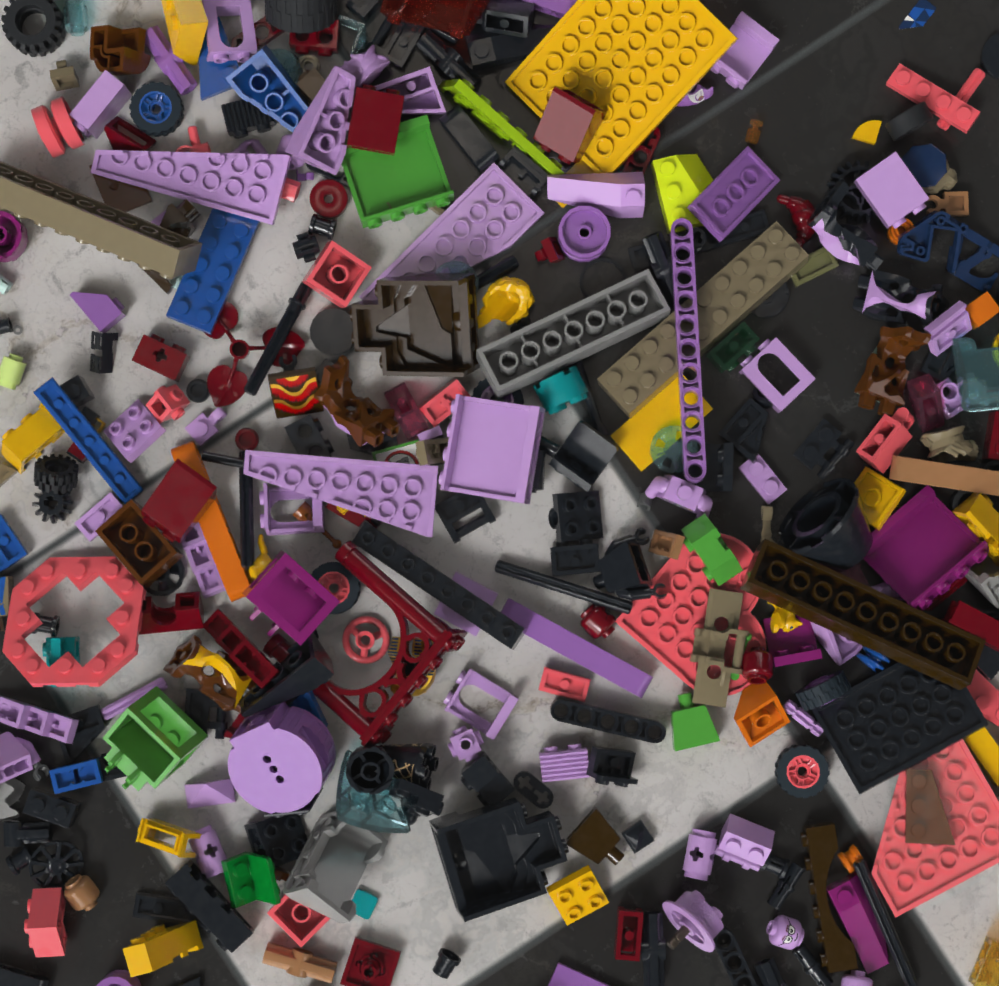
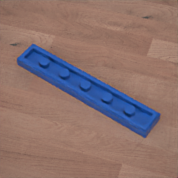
[33,377,144,504]

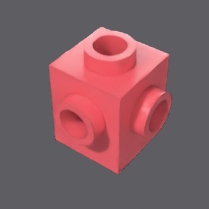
[146,384,190,423]

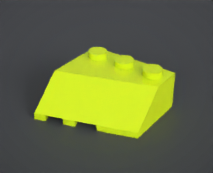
[651,154,713,234]

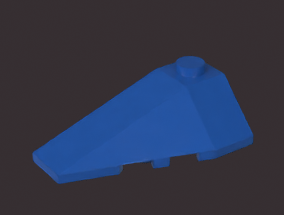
[225,45,310,132]

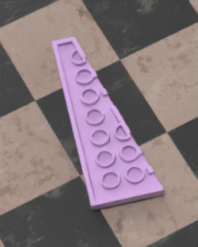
[90,150,292,225]

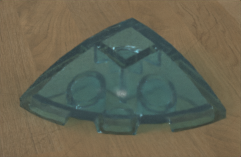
[336,750,411,833]

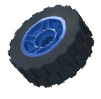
[129,82,184,137]

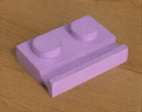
[924,300,973,356]

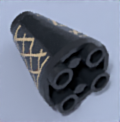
[379,743,439,790]

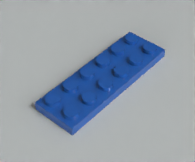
[166,208,260,335]

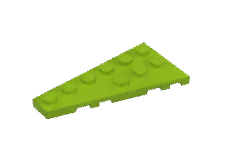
[437,79,565,175]

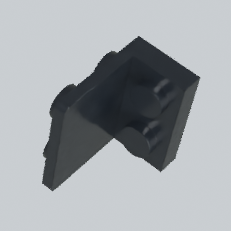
[682,443,734,492]
[244,814,308,868]

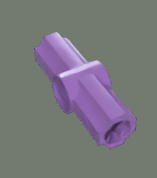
[145,25,198,96]

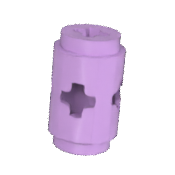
[188,825,227,879]
[682,828,717,881]

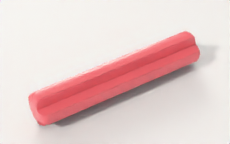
[937,68,986,131]

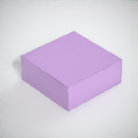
[417,426,443,441]

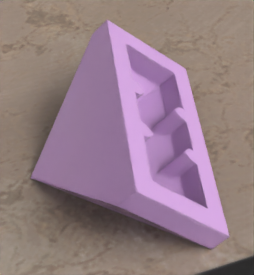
[185,778,236,809]

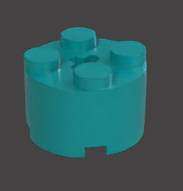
[533,366,589,415]

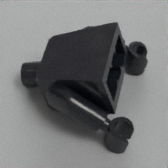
[593,528,667,600]

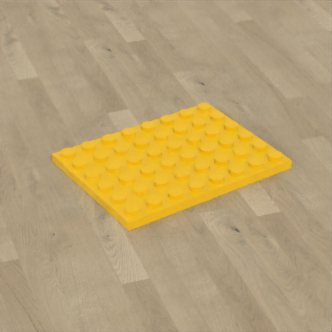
[505,0,738,173]

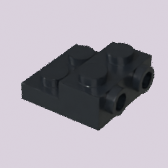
[385,778,444,817]

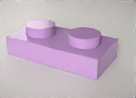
[738,454,787,505]
[74,492,123,542]

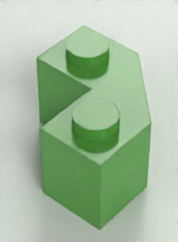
[681,514,743,586]

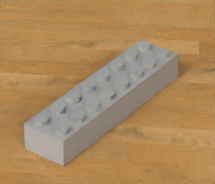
[476,269,671,400]

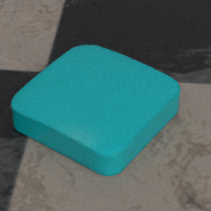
[352,889,378,919]

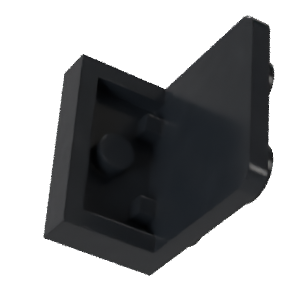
[549,420,618,492]

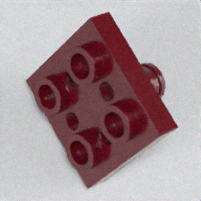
[340,936,401,986]

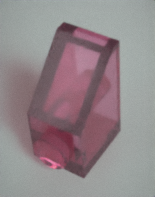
[907,373,945,433]
[384,382,429,440]

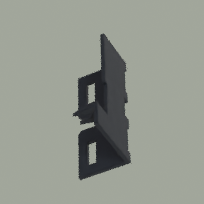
[90,331,118,374]

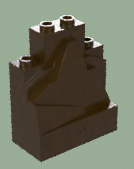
[350,273,480,377]

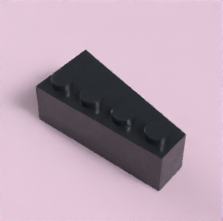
[164,859,255,953]

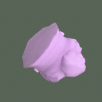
[331,45,390,88]

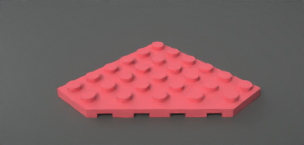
[871,740,999,918]

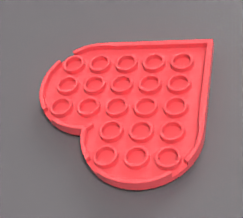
[615,533,766,695]

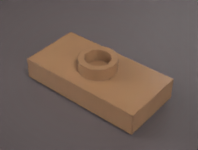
[648,529,685,560]

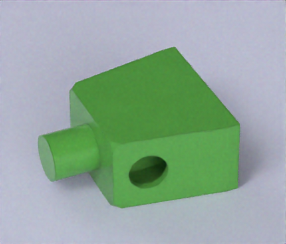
[671,692,720,751]

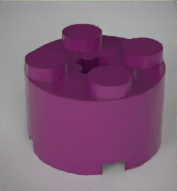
[0,211,28,262]

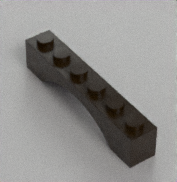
[800,821,858,973]

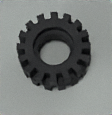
[34,454,79,494]

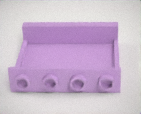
[439,394,546,504]

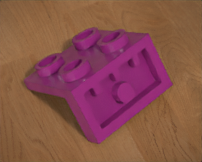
[763,614,822,667]

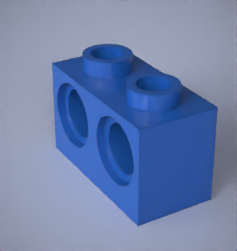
[49,757,104,794]

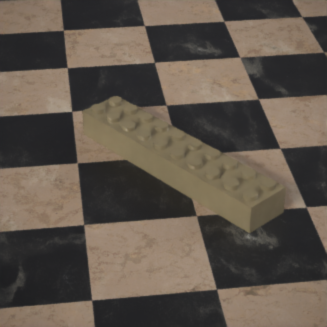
[0,161,202,279]
[597,221,809,419]

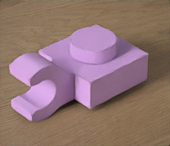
[185,407,227,446]

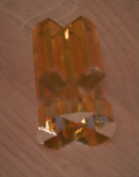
[745,119,764,144]

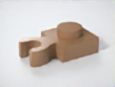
[926,191,969,217]

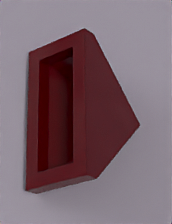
[104,116,157,151]

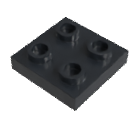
[548,490,603,542]

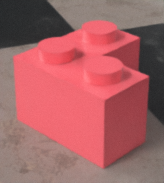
[24,887,67,957]

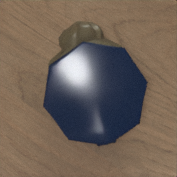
[902,144,958,194]

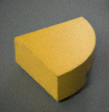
[851,120,882,145]

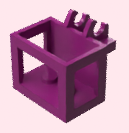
[243,550,340,646]

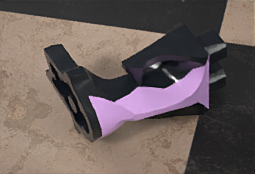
[807,178,884,271]
[852,270,949,328]

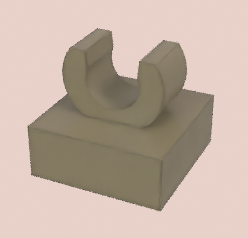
[49,60,80,91]

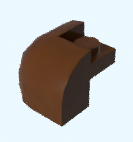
[90,25,151,76]

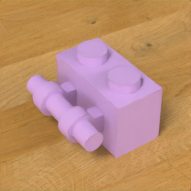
[715,813,775,872]

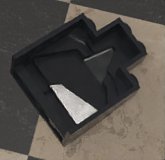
[429,797,569,922]

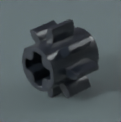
[292,232,320,263]

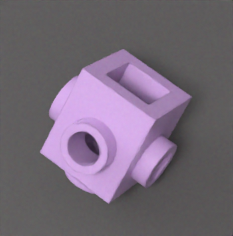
[448,725,484,762]

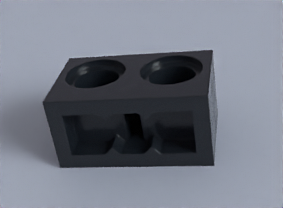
[284,415,335,457]

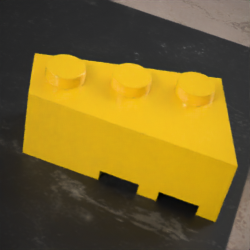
[1,403,65,474]
[123,920,204,977]

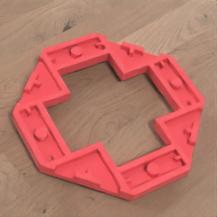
[2,556,146,687]

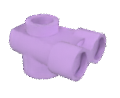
[933,377,971,420]

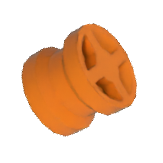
[837,844,864,875]

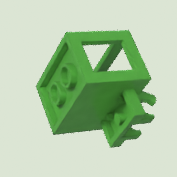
[103,686,208,791]

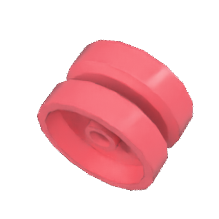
[31,96,85,158]

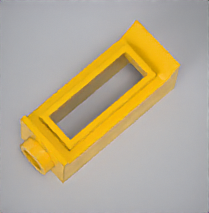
[136,818,201,858]

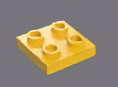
[546,865,609,926]

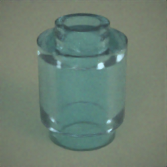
[63,0,89,36]

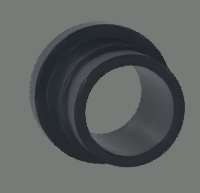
[432,948,461,979]

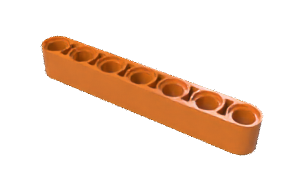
[171,441,251,602]

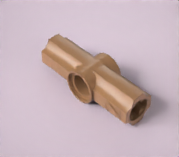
[262,942,338,983]

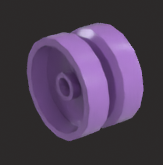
[558,206,611,262]

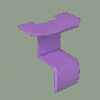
[296,169,314,181]

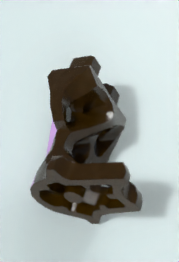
[137,199,201,295]

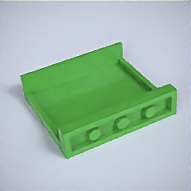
[341,115,454,229]

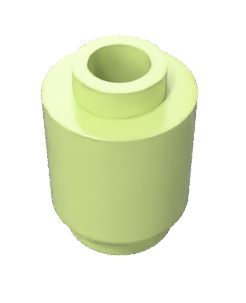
[0,353,27,390]

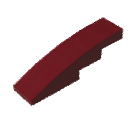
[204,609,279,689]

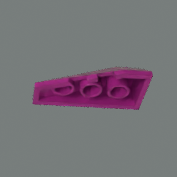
[826,871,889,974]

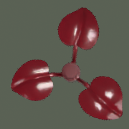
[204,301,305,407]

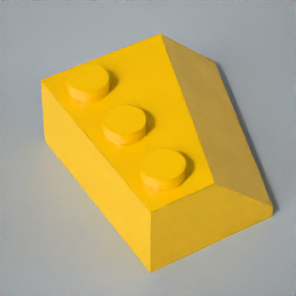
[161,0,208,66]
[952,493,999,567]

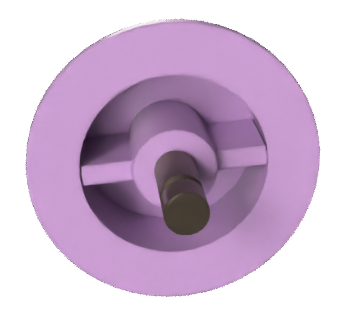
[662,890,724,952]

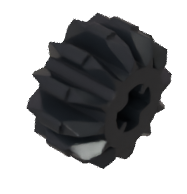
[32,489,74,524]

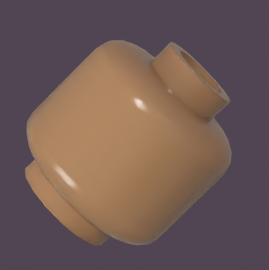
[63,874,100,911]

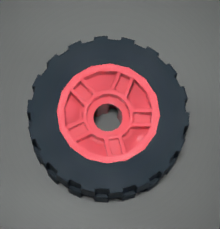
[311,562,361,615]
[774,744,830,798]

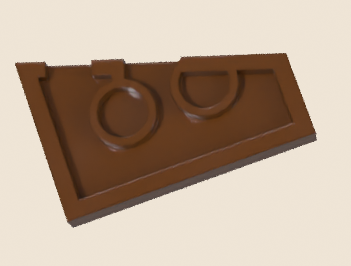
[905,769,955,845]

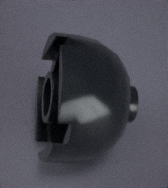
[346,744,395,795]

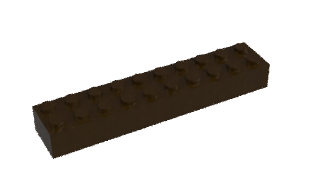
[740,539,986,690]

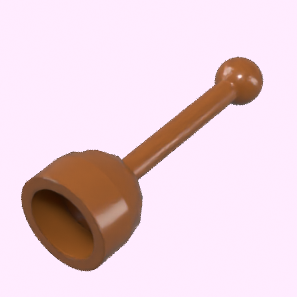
[293,501,342,549]

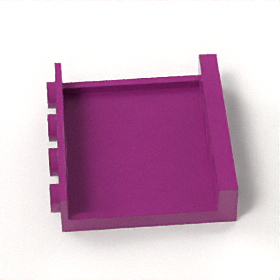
[863,485,989,611]

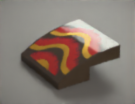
[268,367,324,419]

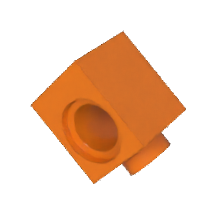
[965,291,999,330]

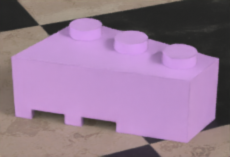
[375,66,446,115]

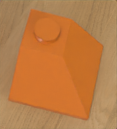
[734,682,790,747]

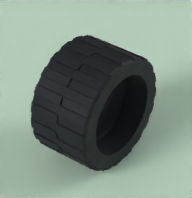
[265,0,337,34]

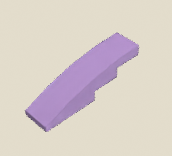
[181,522,226,599]
[0,695,79,744]

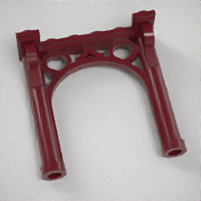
[263,540,468,746]

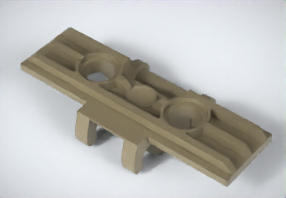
[690,588,749,708]

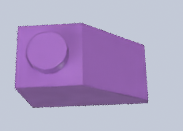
[70,292,126,333]

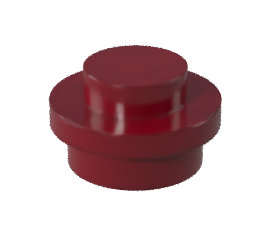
[235,428,259,451]

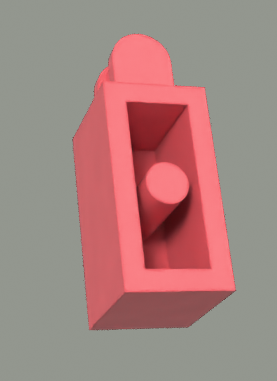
[856,407,915,474]

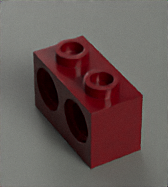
[289,20,341,57]

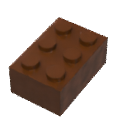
[95,499,184,588]

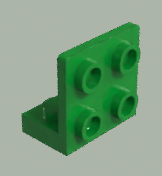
[221,851,281,908]

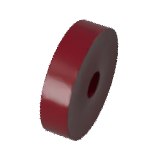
[310,179,348,219]

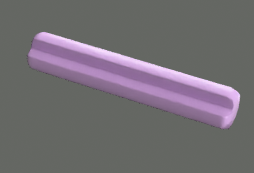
[101,677,168,720]

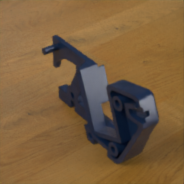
[897,211,999,293]

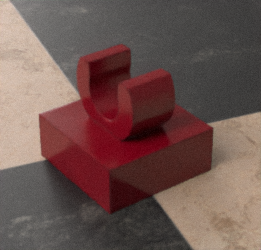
[535,237,565,263]

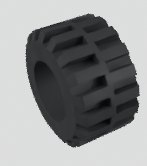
[1,0,67,57]

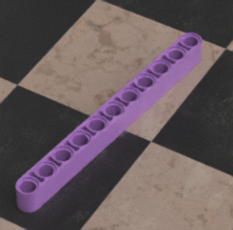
[670,218,707,483]

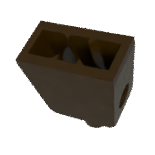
[565,807,624,865]

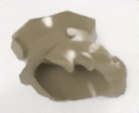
[920,425,979,462]

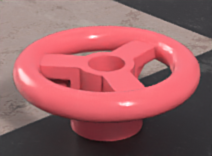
[342,616,390,664]

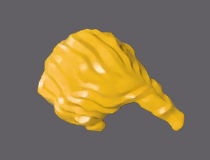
[477,276,535,329]

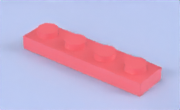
[886,63,980,134]

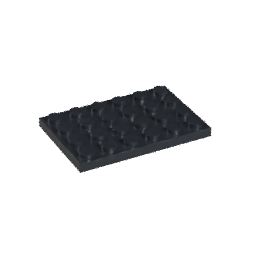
[811,662,988,795]

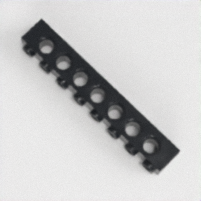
[352,522,527,650]

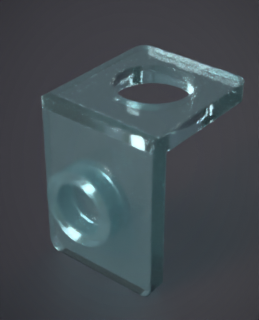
[338,15,367,54]

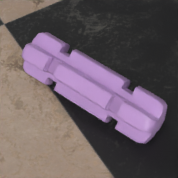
[783,699,823,737]

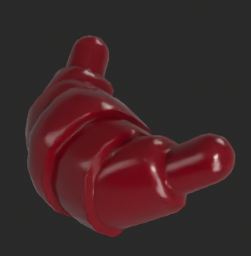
[777,194,815,247]

